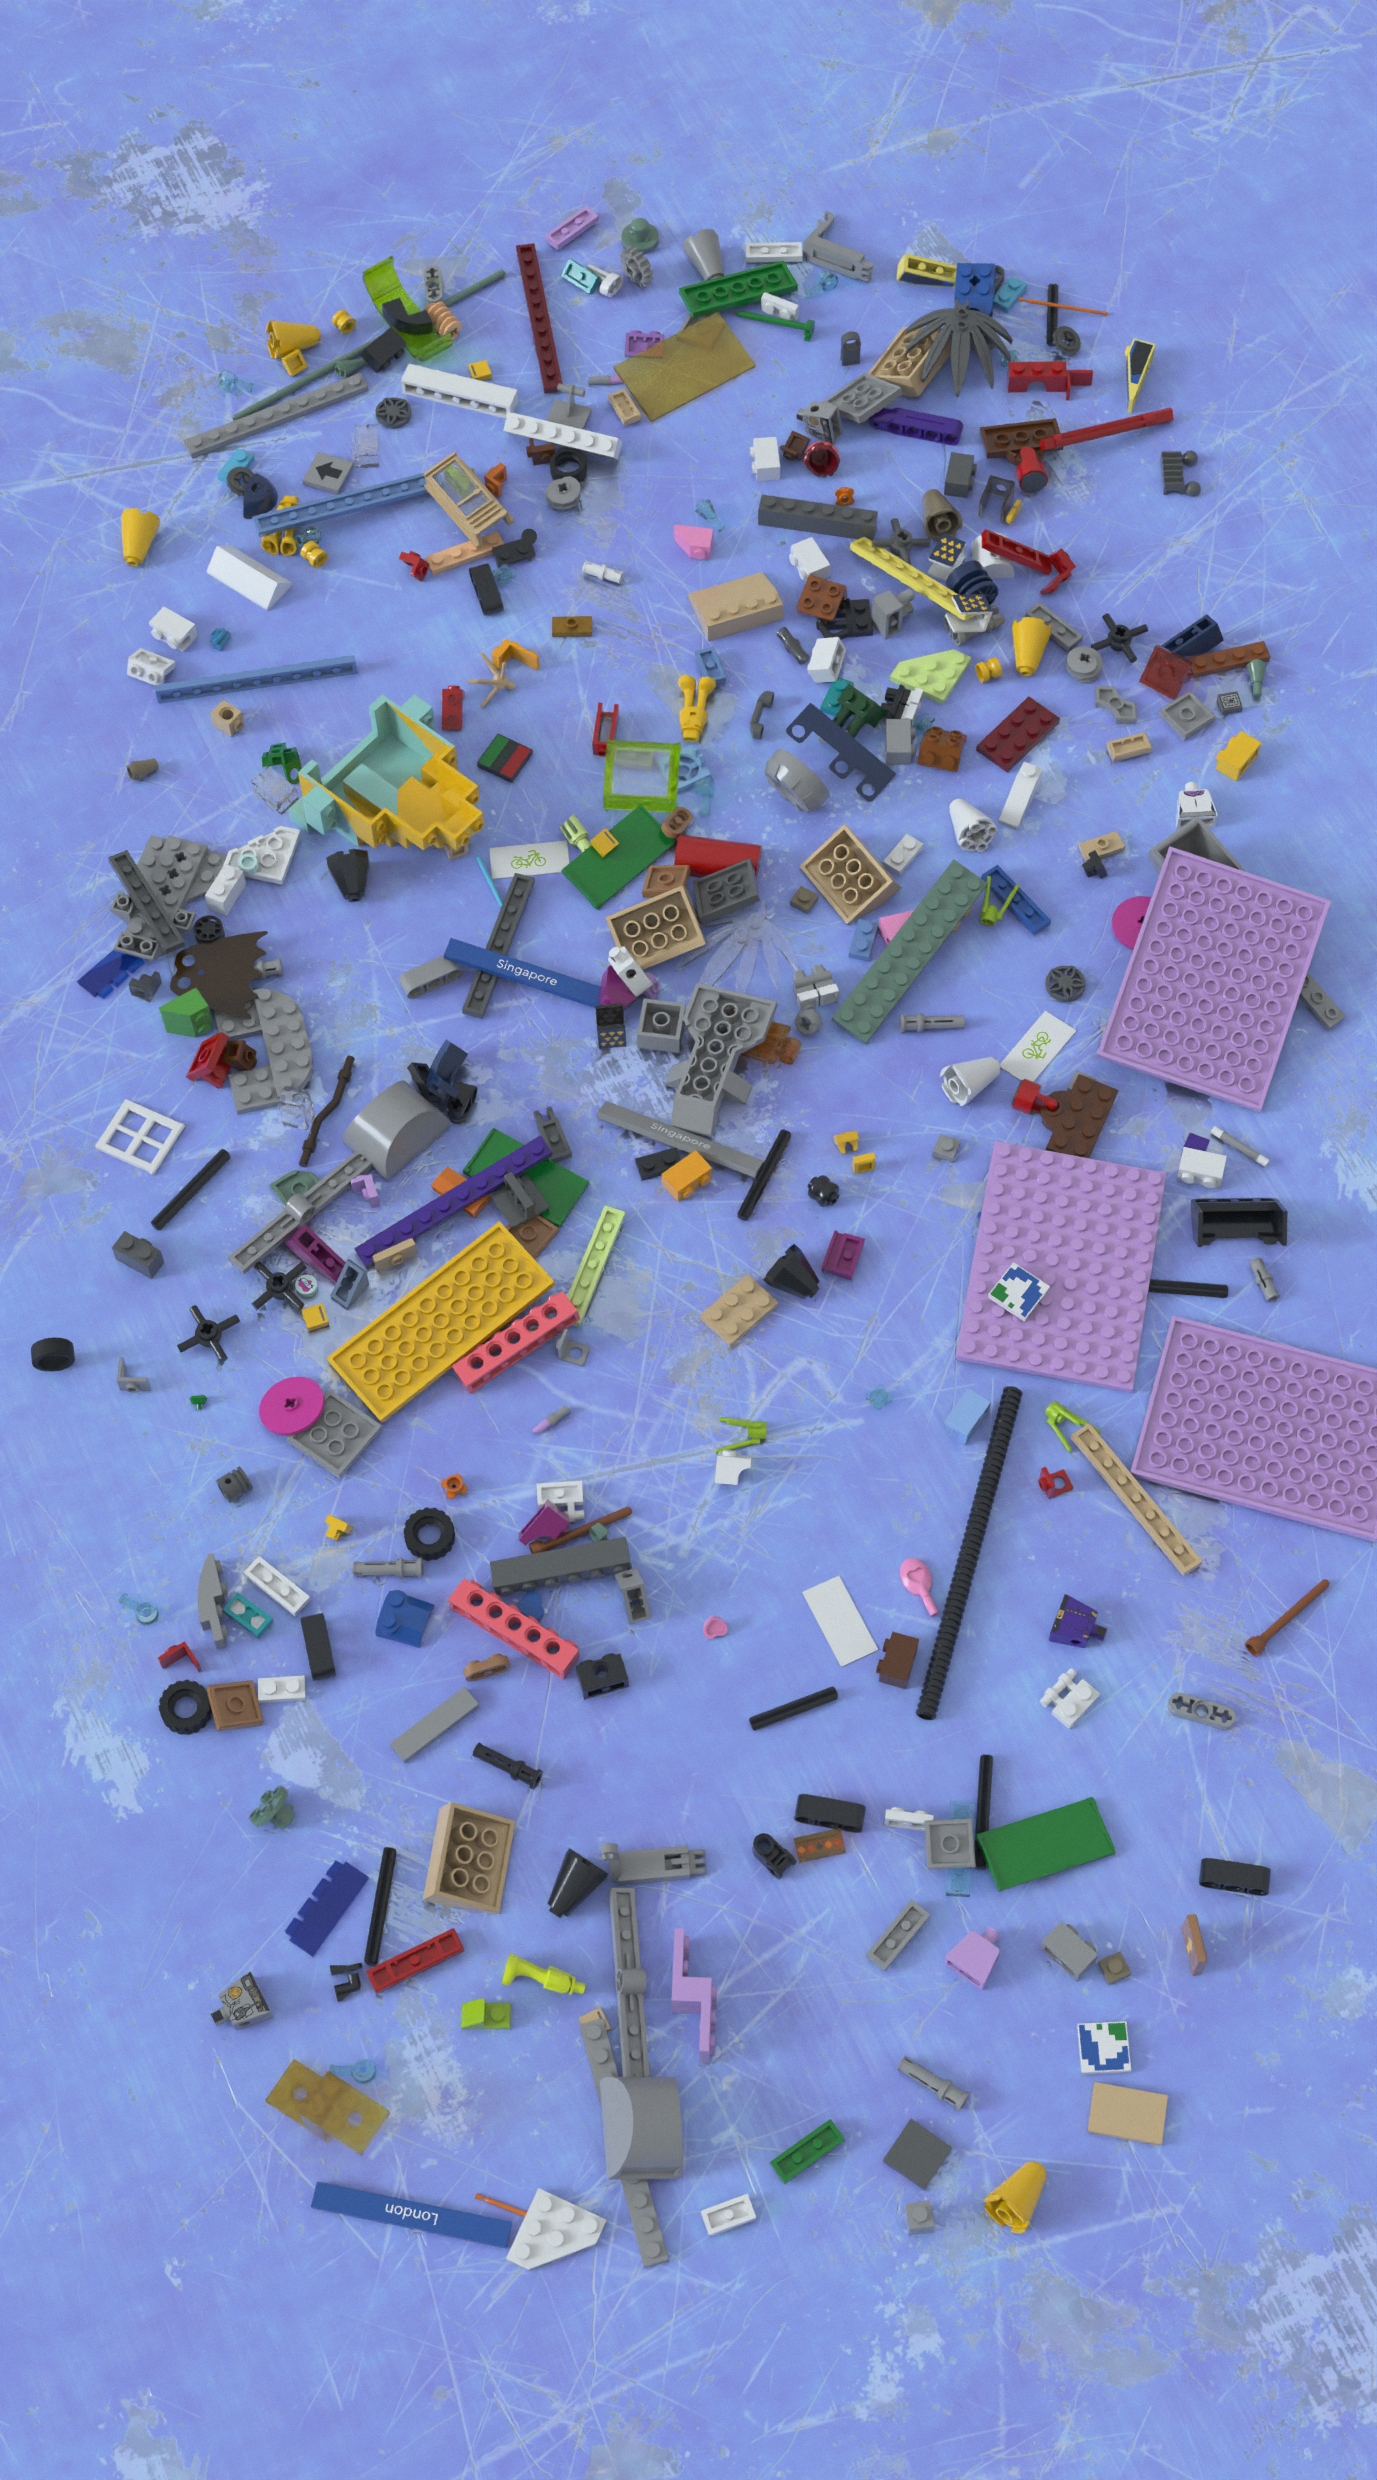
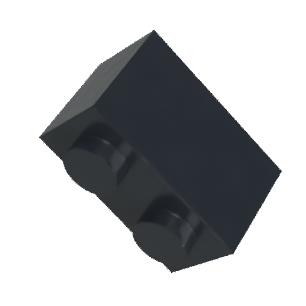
[360,326,407,373]

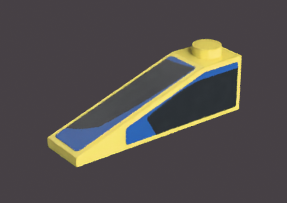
[896,253,957,288]
[1124,338,1155,413]

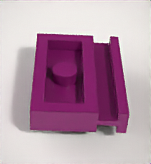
[821,1230,865,1280]

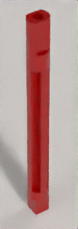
[1040,408,1174,450]

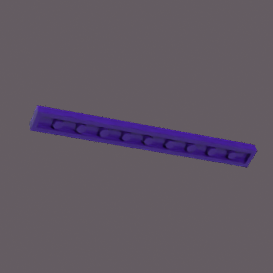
[354,1135,553,1268]

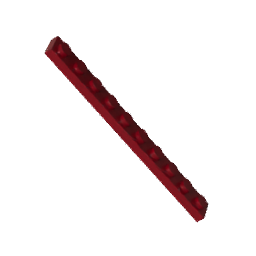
[516,243,563,394]

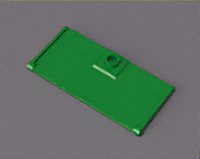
[561,804,677,910]
[463,1128,590,1228]
[975,1797,1116,1892]

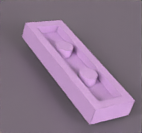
[545,206,599,250]

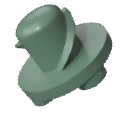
[621,218,659,253]
[248,1785,295,1830]

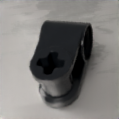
[447,1081,477,1124]
[752,1833,797,1880]

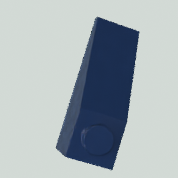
[1158,614,1224,660]

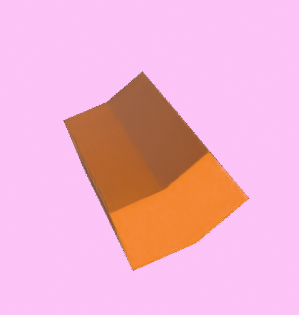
[431,1166,490,1219]

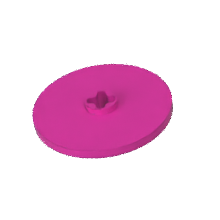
[1112,896,1151,950]
[259,1377,325,1436]

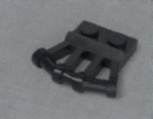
[815,598,873,640]

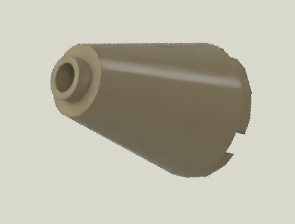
[922,489,963,542]

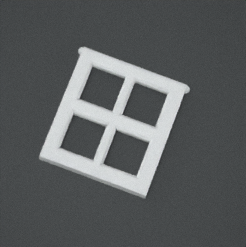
[95,1099,185,1175]

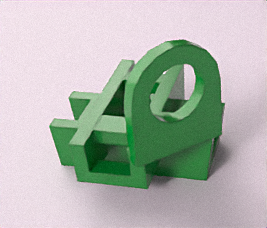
[262,742,302,784]

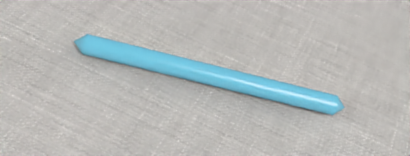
[476,855,503,908]

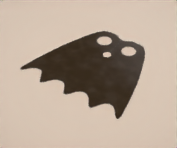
[170,931,268,1019]

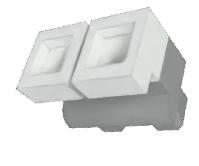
[793,964,839,1011]

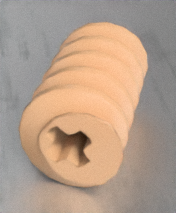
[424,302,462,342]

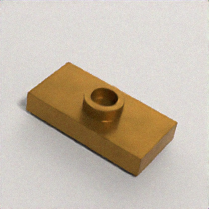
[552,616,592,637]

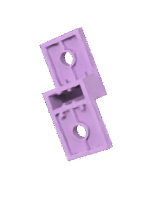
[671,1928,717,2063]

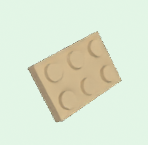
[700,1274,778,1348]

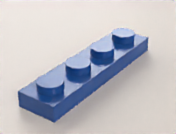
[981,865,1051,935]

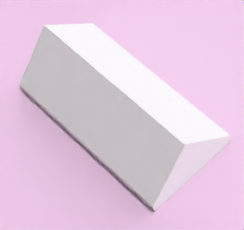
[207,546,293,611]

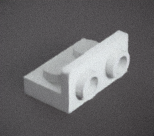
[127,648,176,685]

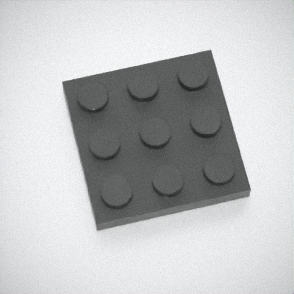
[693,858,760,924]

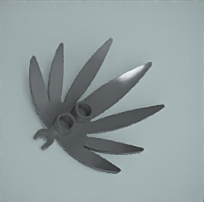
[905,299,1013,397]

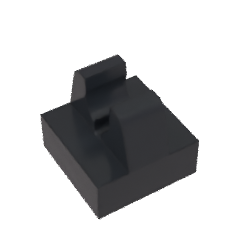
[1082,850,1108,879]

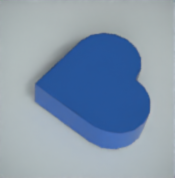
[517,1591,544,1621]

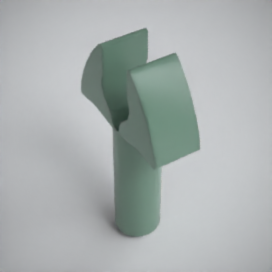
[588,1522,610,1542]

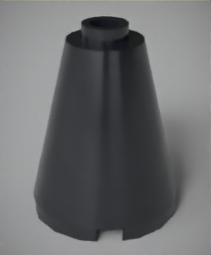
[547,1848,608,1918]

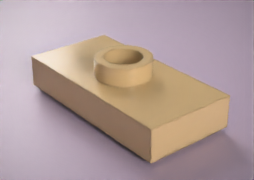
[608,389,642,426]
[1106,732,1152,762]
[1078,831,1125,862]
[372,1238,417,1272]

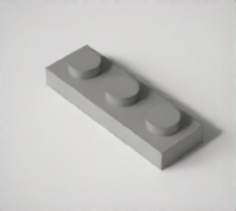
[1025,602,1083,652]
[866,1899,931,1972]

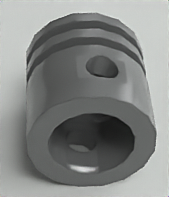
[215,1466,253,1503]

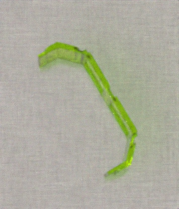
[362,256,452,362]

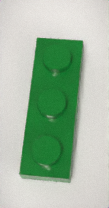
[770,2119,845,2185]

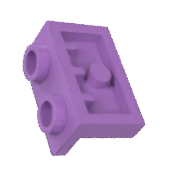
[624,330,665,359]

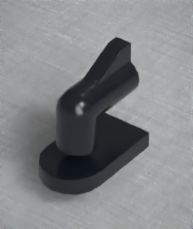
[329,1963,363,2002]

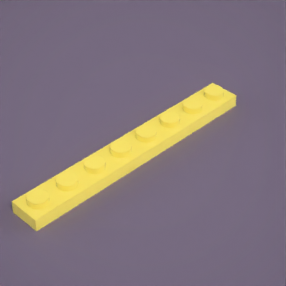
[850,537,978,621]

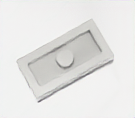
[761,293,799,321]
[883,834,924,876]
[258,1675,306,1704]
[884,1807,934,1831]
[701,2193,756,2237]

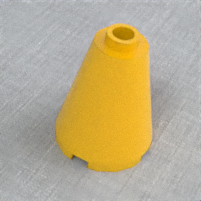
[266,320,321,359]
[121,508,160,567]
[1012,617,1052,676]
[984,2161,1047,2234]

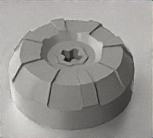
[764,749,830,812]

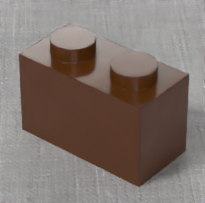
[876,1631,919,1689]

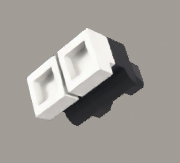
[881,684,923,727]

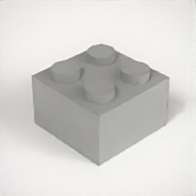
[637,998,686,1053]

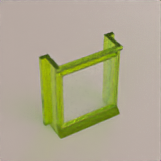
[603,739,682,813]

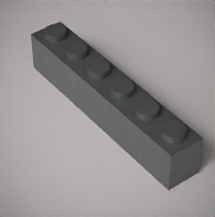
[758,494,878,541]
[490,1536,632,1596]

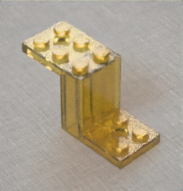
[265,2059,390,2156]

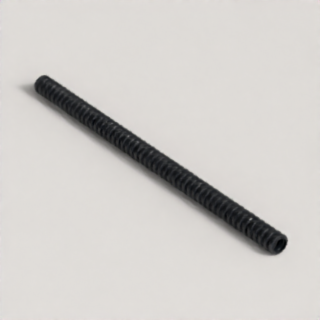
[915,1386,1023,1720]

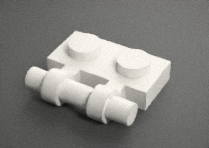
[537,1481,584,1523]
[1039,1668,1100,1729]

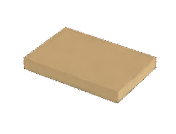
[1087,2082,1168,2146]

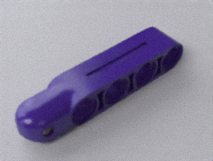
[868,408,964,446]

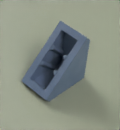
[330,1259,369,1308]

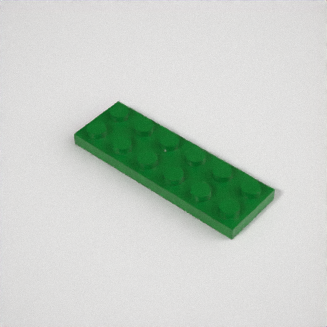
[679,260,798,318]

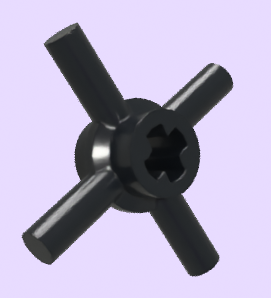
[1091,613,1148,663]
[252,1262,307,1310]
[177,1305,240,1362]

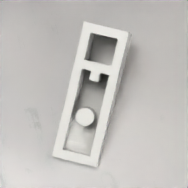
[999,762,1043,829]

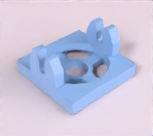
[656,745,711,794]

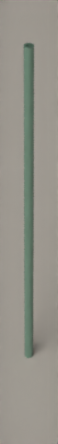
[232,269,506,421]

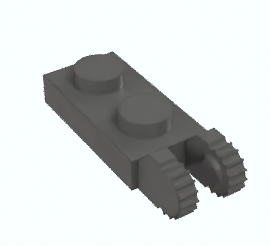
[534,1106,572,1162]

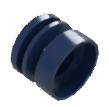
[946,560,999,605]

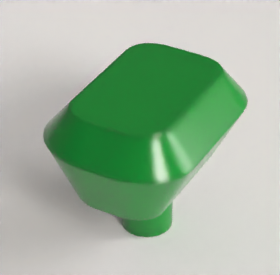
[189,1395,207,1410]

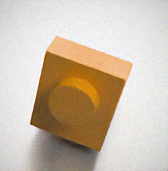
[492,639,540,670]

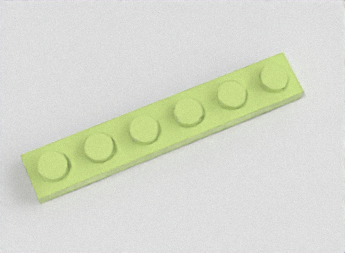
[567,1206,626,1327]

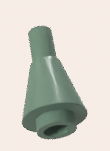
[335,358,368,379]
[1247,659,1267,697]

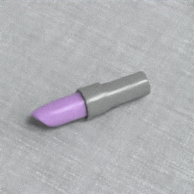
[588,375,625,385]
[532,1405,571,1434]

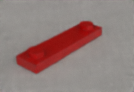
[981,529,1052,575]
[366,1928,465,1995]

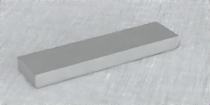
[390,1687,479,1763]

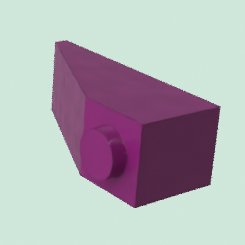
[285,1224,346,1284]

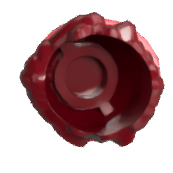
[802,441,840,477]

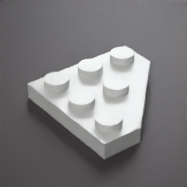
[223,826,301,885]
[506,2188,607,2271]

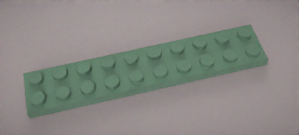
[831,859,988,1045]

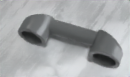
[750,691,774,740]

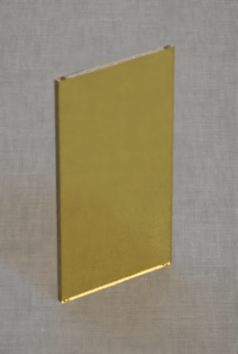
[613,312,756,422]

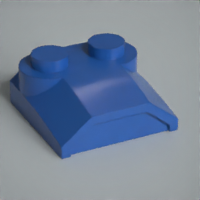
[375,1590,434,1648]

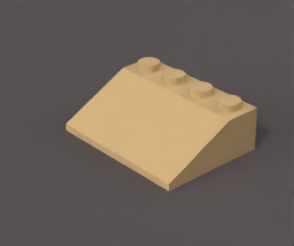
[867,327,952,397]
[688,572,783,641]
[799,824,902,925]
[605,885,706,975]
[423,1802,515,1914]

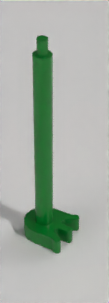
[735,310,815,342]

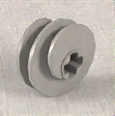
[546,476,581,510]
[1066,646,1103,683]

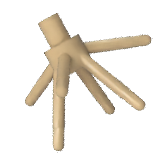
[467,652,515,708]

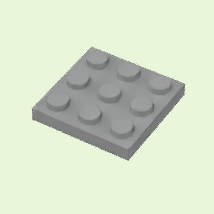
[822,373,903,424]
[286,1389,383,1479]

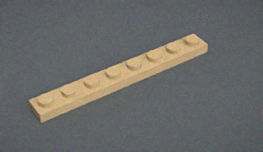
[1071,1423,1202,1577]

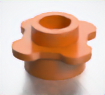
[835,487,855,506]
[441,1474,467,1499]

